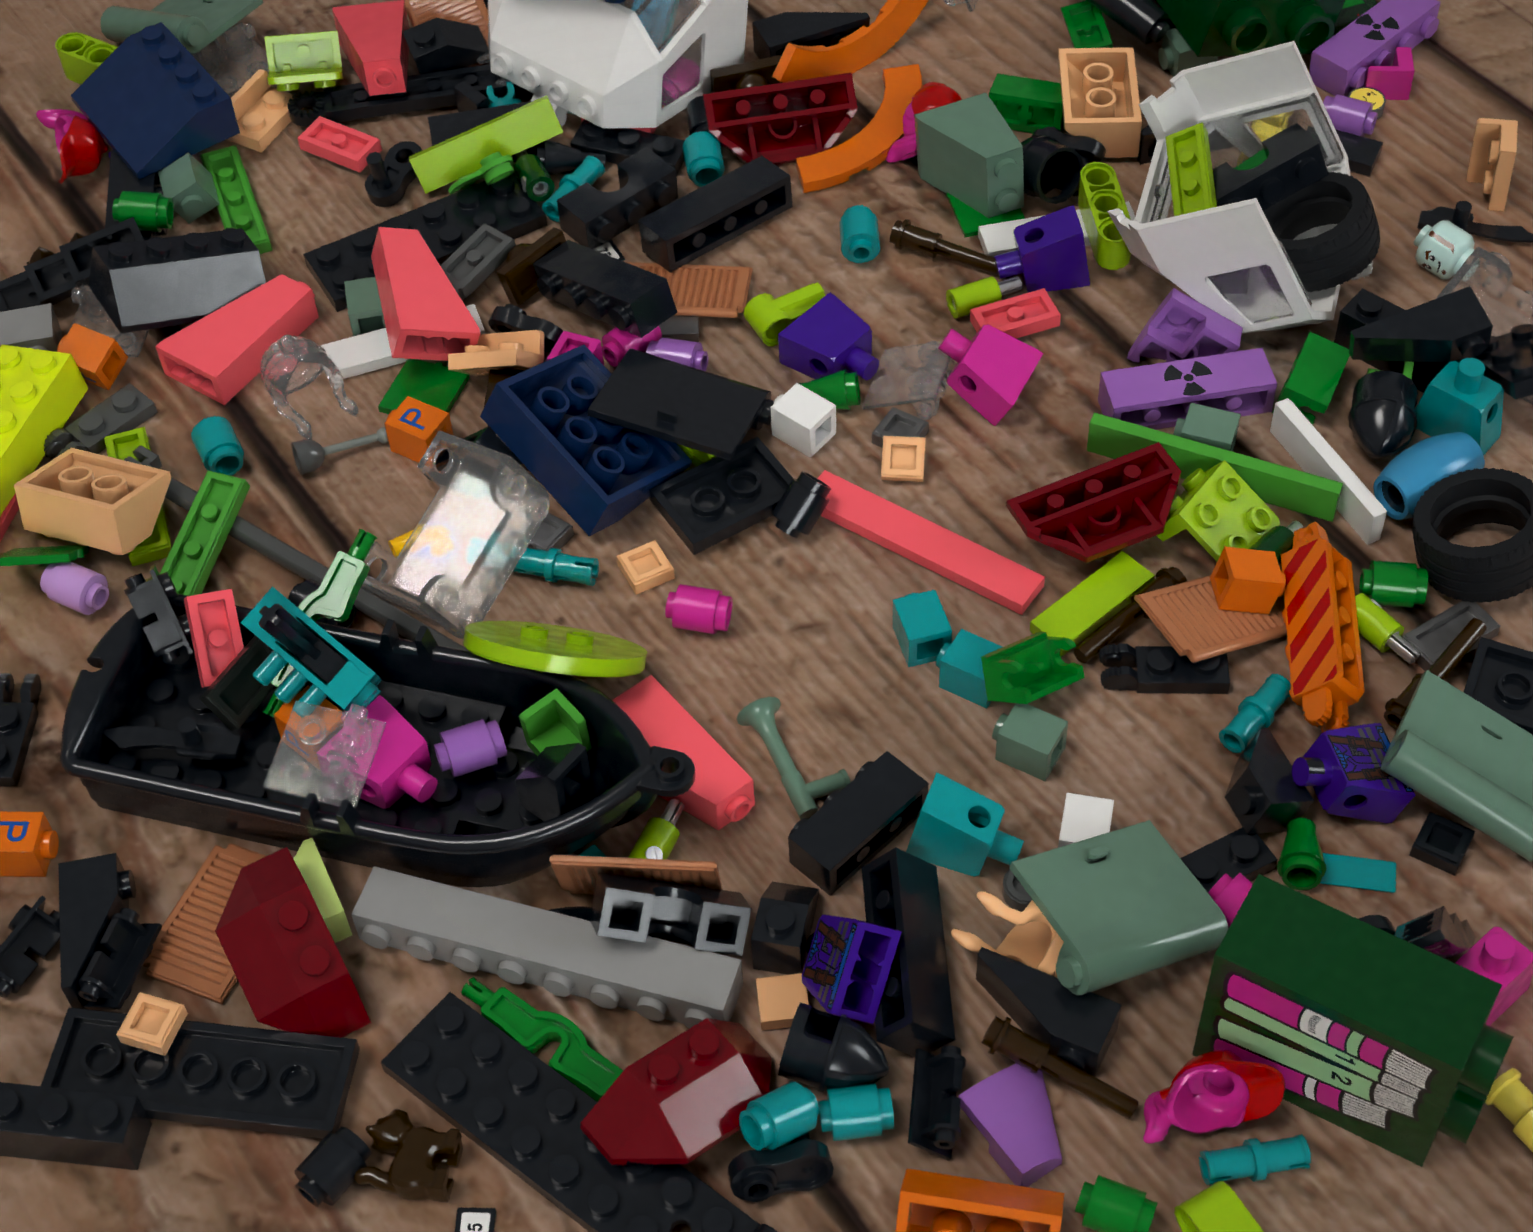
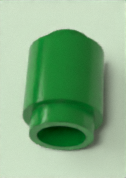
[112,191,174,232]
[1359,560,1428,608]
[1075,1175,1158,1232]

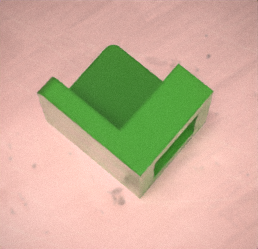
[519,688,592,756]

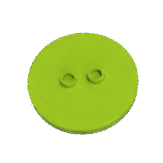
[463,621,647,677]

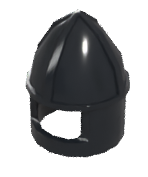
[1021,135,1084,204]
[1348,371,1418,459]
[778,1003,890,1093]

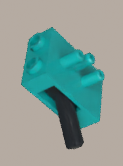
[241,586,381,720]

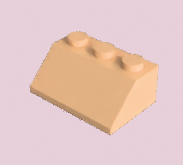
[1058,47,1142,158]
[14,448,171,555]

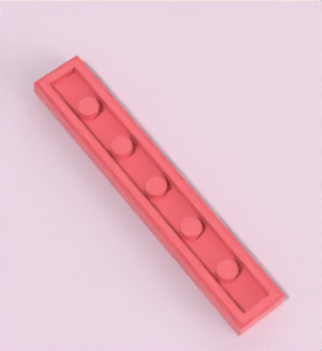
[817,470,1045,615]

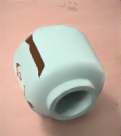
[1414,220,1477,280]

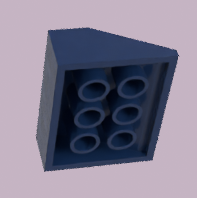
[71,22,240,179]
[480,345,693,536]

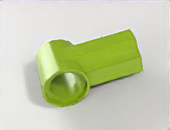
[743,282,826,347]

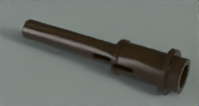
[890,219,1009,279]
[1074,567,1187,663]
[1384,618,1487,730]
[981,1016,1139,1119]

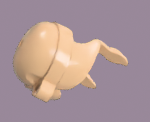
[951,891,1064,978]

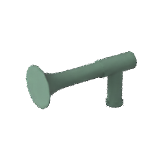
[736,697,850,820]

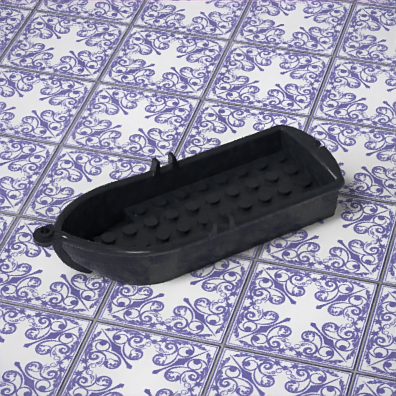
[60,594,695,887]

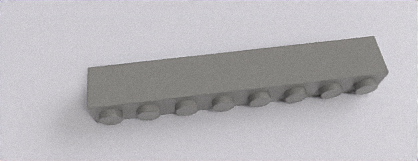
[351,866,743,1029]

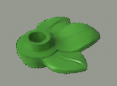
[448,151,514,194]

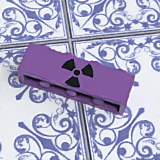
[1309,0,1440,97]
[1098,348,1277,430]

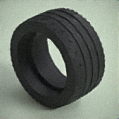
[1261,172,1380,293]
[1413,468,1533,603]

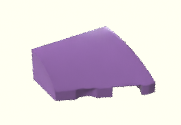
[1127,288,1243,363]
[958,1063,1062,1187]

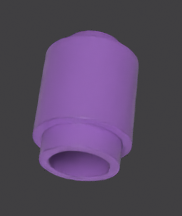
[1323,94,1378,137]
[646,338,708,371]
[434,719,507,778]

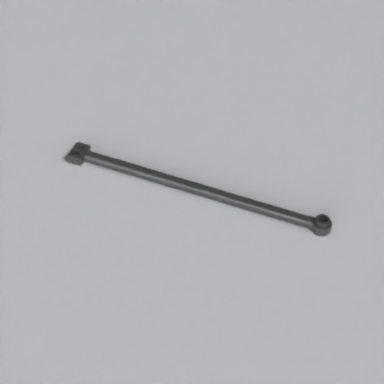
[124,446,468,651]

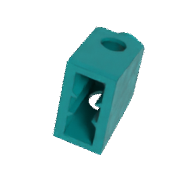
[1415,358,1504,455]
[906,772,1024,877]

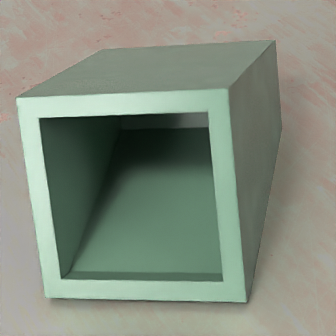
[914,93,1024,218]

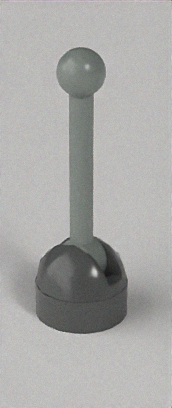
[291,427,389,475]

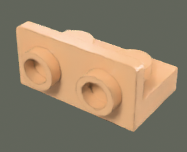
[226,69,304,153]
[1466,118,1518,212]
[448,330,544,376]

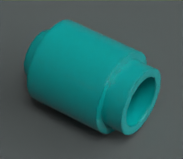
[683,131,725,187]
[839,205,880,263]
[191,416,244,476]
[739,1082,819,1150]
[818,1084,894,1142]

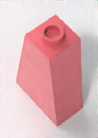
[332,0,409,96]
[371,227,480,361]
[155,274,319,406]
[612,675,755,831]

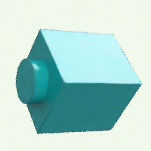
[892,590,952,668]
[936,629,1002,709]

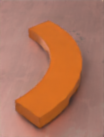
[772,0,929,83]
[796,64,922,193]

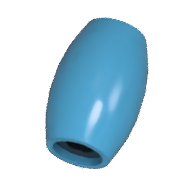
[1373,432,1485,520]

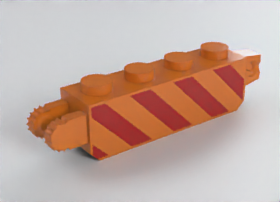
[1281,522,1365,733]

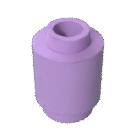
[40,562,109,615]

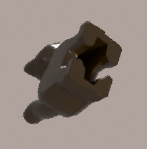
[354,1109,463,1202]

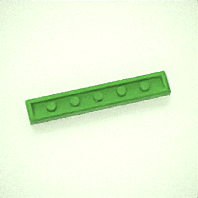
[1087,412,1343,522]

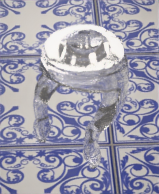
[260,335,358,440]

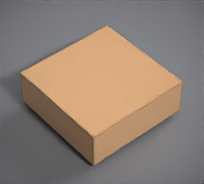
[881,436,926,482]
[616,540,675,595]
[756,973,809,1031]
[116,992,188,1056]

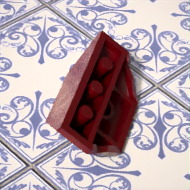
[703,73,858,165]
[1006,442,1181,563]
[215,847,371,1038]
[580,1018,772,1165]

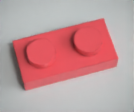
[298,116,382,172]
[970,288,1061,339]
[184,589,244,688]

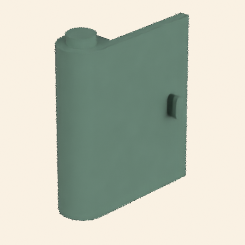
[100,0,263,53]
[1381,670,1533,862]
[1009,820,1228,995]

